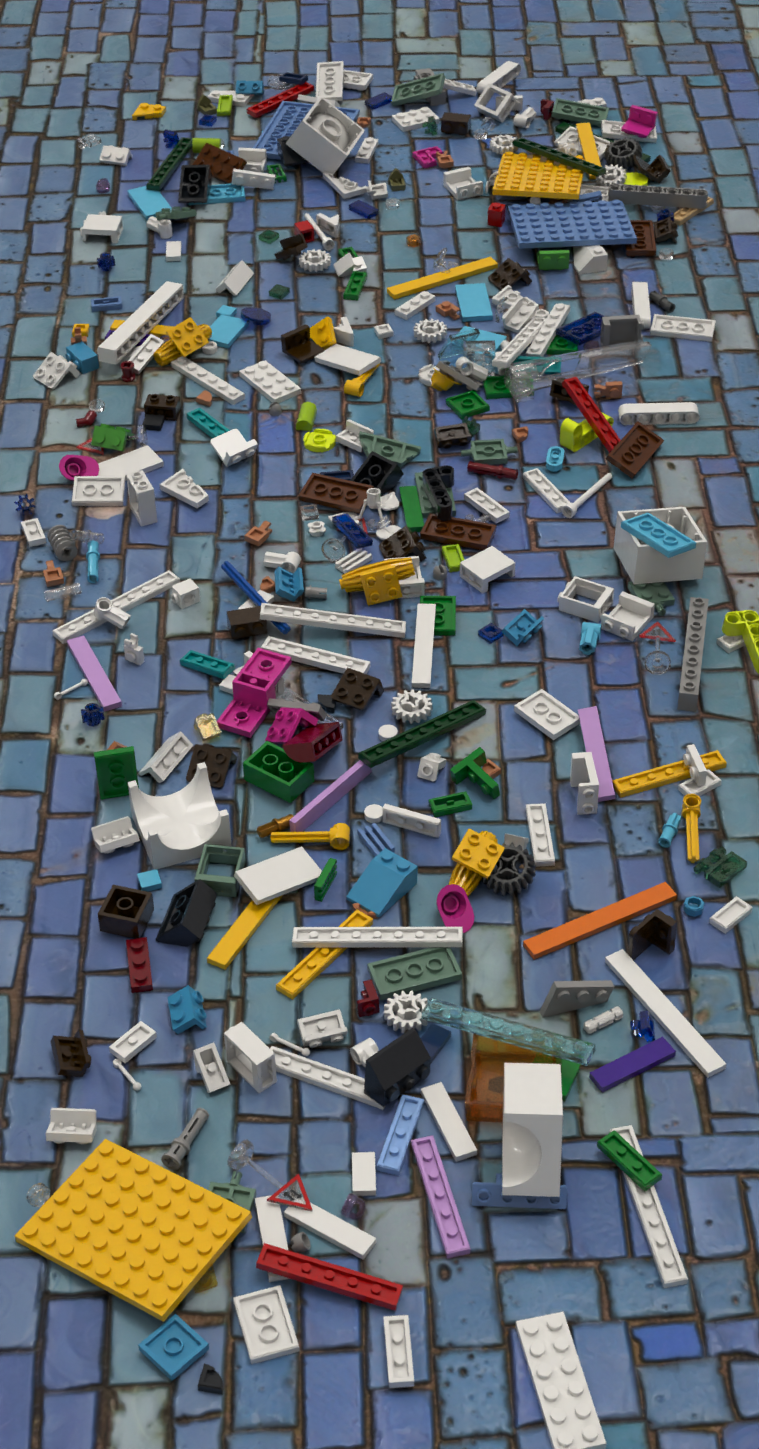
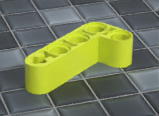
[560,413,614,452]
[722,610,759,674]

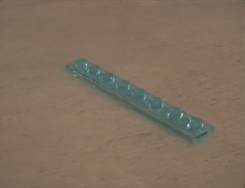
[421,998,596,1066]

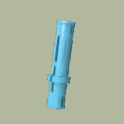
[86,540,100,583]

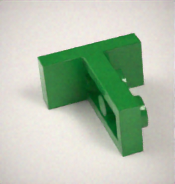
[450,747,500,799]

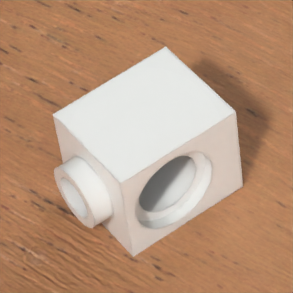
[171,578,200,609]

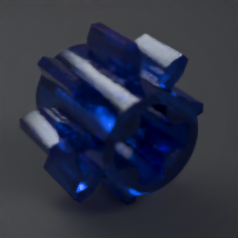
[657,208,674,222]
[97,253,115,271]
[14,494,36,516]
[81,703,105,726]

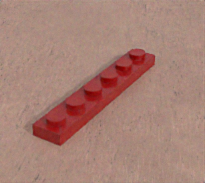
[247,82,314,118]
[562,376,621,453]
[256,1243,403,1311]

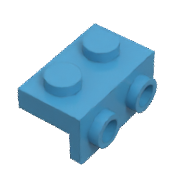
[236,80,264,94]
[274,566,304,602]
[501,609,544,646]
[167,985,207,1034]

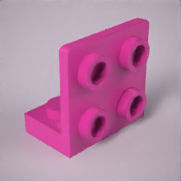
[621,105,658,138]
[265,707,319,744]

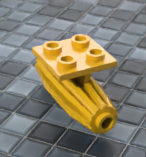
[153,317,212,366]
[339,557,415,606]
[448,828,505,896]

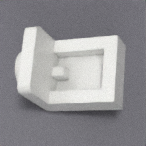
[555,142,577,157]
[366,180,388,200]
[417,753,447,781]

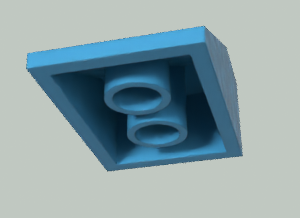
[346,848,418,918]

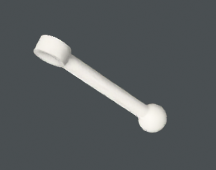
[54,679,88,700]
[269,1033,310,1056]
[113,1058,141,1091]

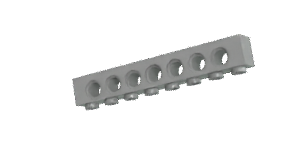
[677,597,709,712]

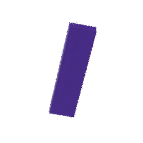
[589,1037,676,1093]

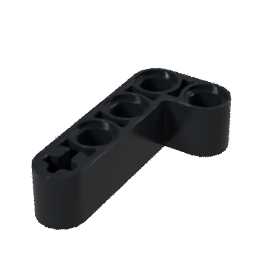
[422,465,454,521]

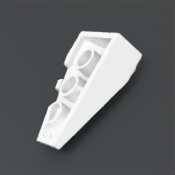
[573,245,608,275]

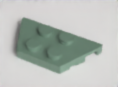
[358,431,421,468]

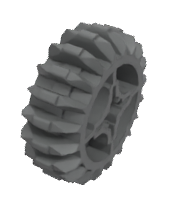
[605,137,642,169]
[482,843,536,897]

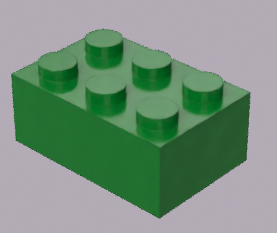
[243,741,315,803]

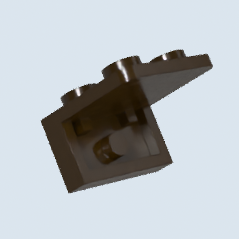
[633,154,671,184]
[488,257,532,290]
[281,324,325,363]
[379,525,427,562]
[331,667,384,711]
[186,744,237,789]
[628,909,677,961]

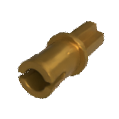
[257,814,294,838]

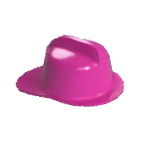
[59,455,99,481]
[436,884,474,933]

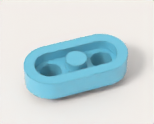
[546,446,565,472]

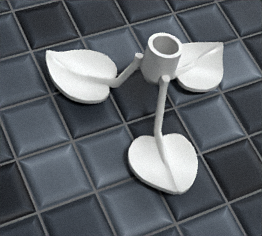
[328,488,402,540]

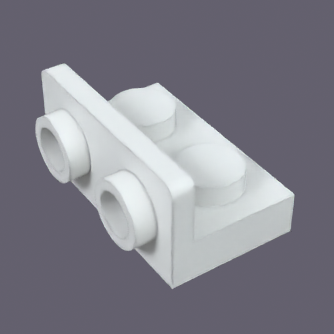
[502,298,536,334]

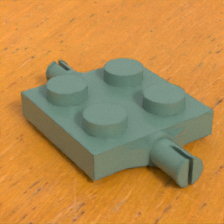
[155,206,197,221]
[461,439,518,465]
[627,581,675,616]
[208,1171,256,1233]

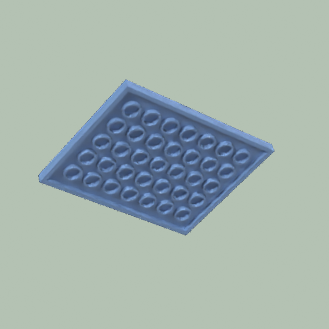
[253,101,360,164]
[508,200,637,249]

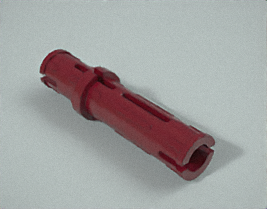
[467,461,518,480]

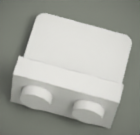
[33,352,80,390]
[210,429,257,467]

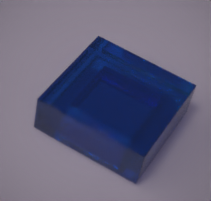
[199,114,217,127]
[478,623,504,644]

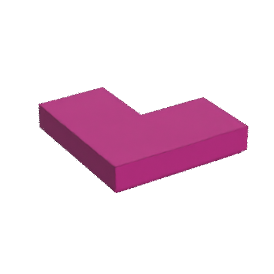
[412,146,443,169]

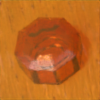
[406,234,421,247]

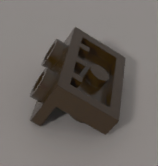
[654,217,678,244]

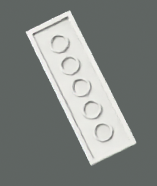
[515,1312,606,1449]

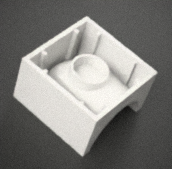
[286,96,365,174]
[614,507,707,584]
[502,1063,563,1197]

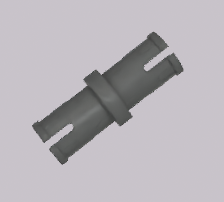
[649,290,675,313]

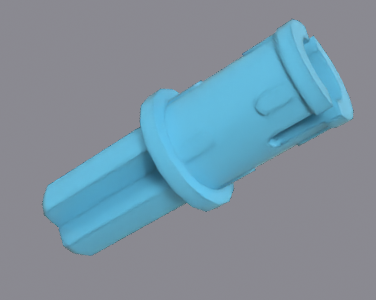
[658,813,681,848]

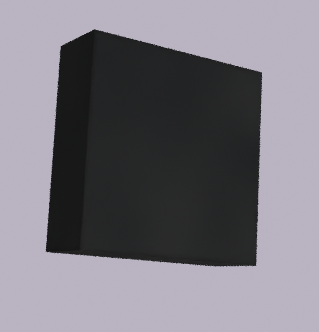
[142,414,165,431]

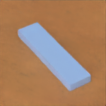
[377,1094,424,1176]

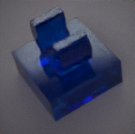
[163,129,179,148]
[630,1010,655,1042]

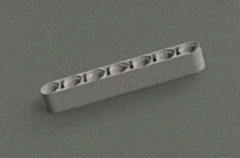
[608,184,708,209]

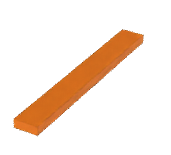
[523,882,677,960]

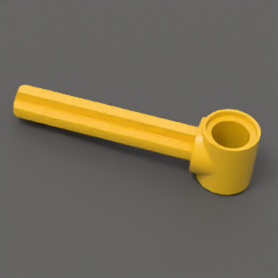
[344,363,380,397]
[681,794,701,863]
[270,823,350,850]

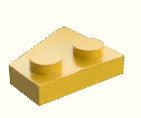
[132,103,166,120]
[310,316,336,350]

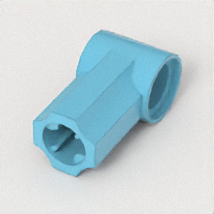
[579,622,602,655]

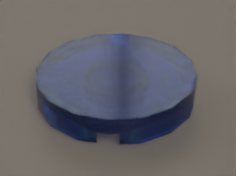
[241,307,271,325]

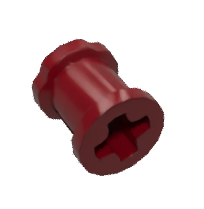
[120,361,136,382]

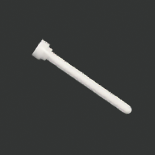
[304,213,335,251]
[562,473,612,518]

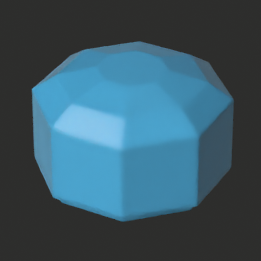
[683,896,705,917]

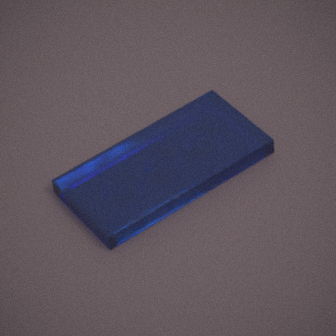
[556,312,606,346]

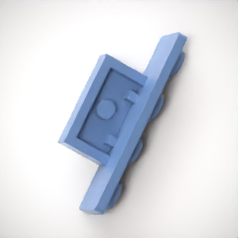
[472,1173,567,1209]

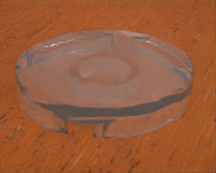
[268,74,294,90]

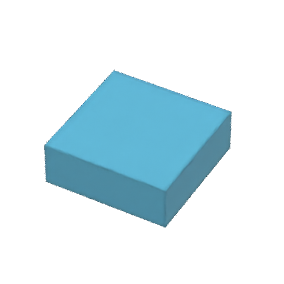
[216,305,237,317]
[137,869,162,892]

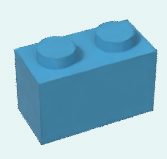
[65,341,99,374]

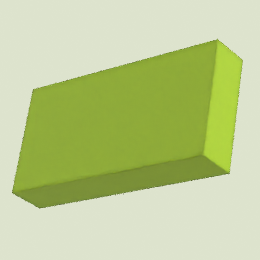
[217,95,233,116]
[442,544,465,572]

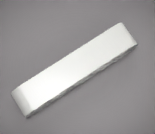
[476,61,521,94]
[631,282,651,329]
[618,402,700,425]

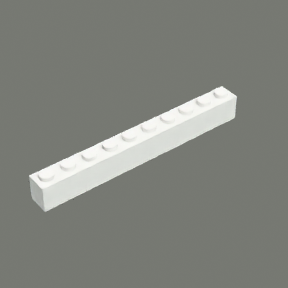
[97,281,184,364]

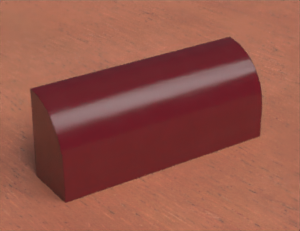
[282,722,343,762]

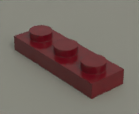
[126,937,153,993]

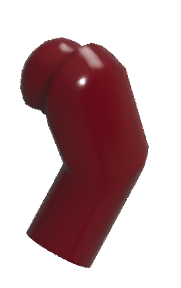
[76,410,97,427]

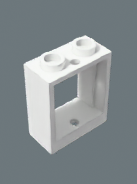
[474,83,518,123]
[127,470,157,527]
[557,576,614,623]
[224,1022,277,1093]

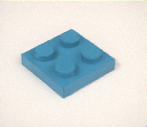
[138,1314,209,1381]

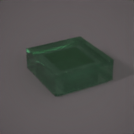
[259,229,279,244]
[269,284,290,300]

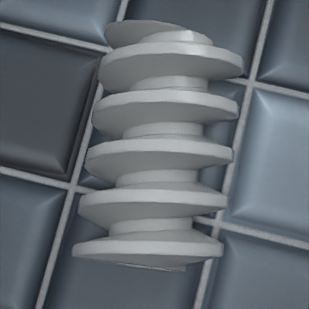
[47,524,78,561]

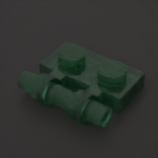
[693,846,747,888]

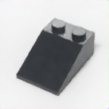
[178,165,212,203]
[350,451,404,496]

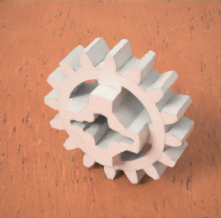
[490,135,519,155]
[596,164,627,187]
[299,249,331,272]
[414,319,447,343]
[391,690,432,724]
[384,991,431,1034]

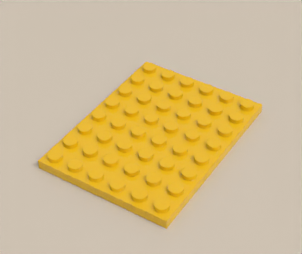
[492,152,585,200]
[14,1139,252,1322]

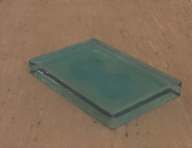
[438,328,480,360]

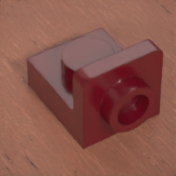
[541,99,554,120]
[357,979,380,1017]

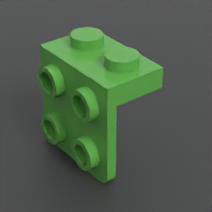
[537,250,569,270]
[91,424,135,451]

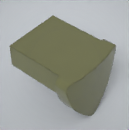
[197,94,217,116]
[388,168,406,191]

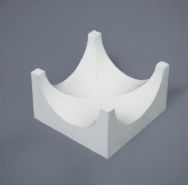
[128,762,232,870]

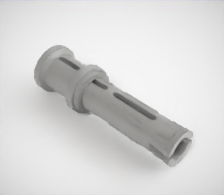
[161,1108,209,1170]

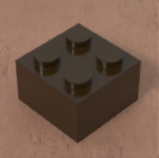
[98,885,154,939]

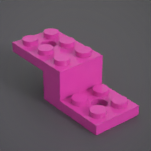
[216,648,292,738]

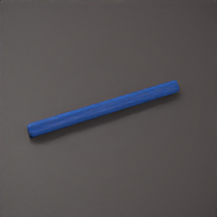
[221,561,291,635]

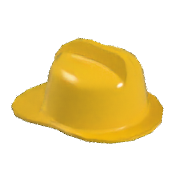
[431,368,462,391]

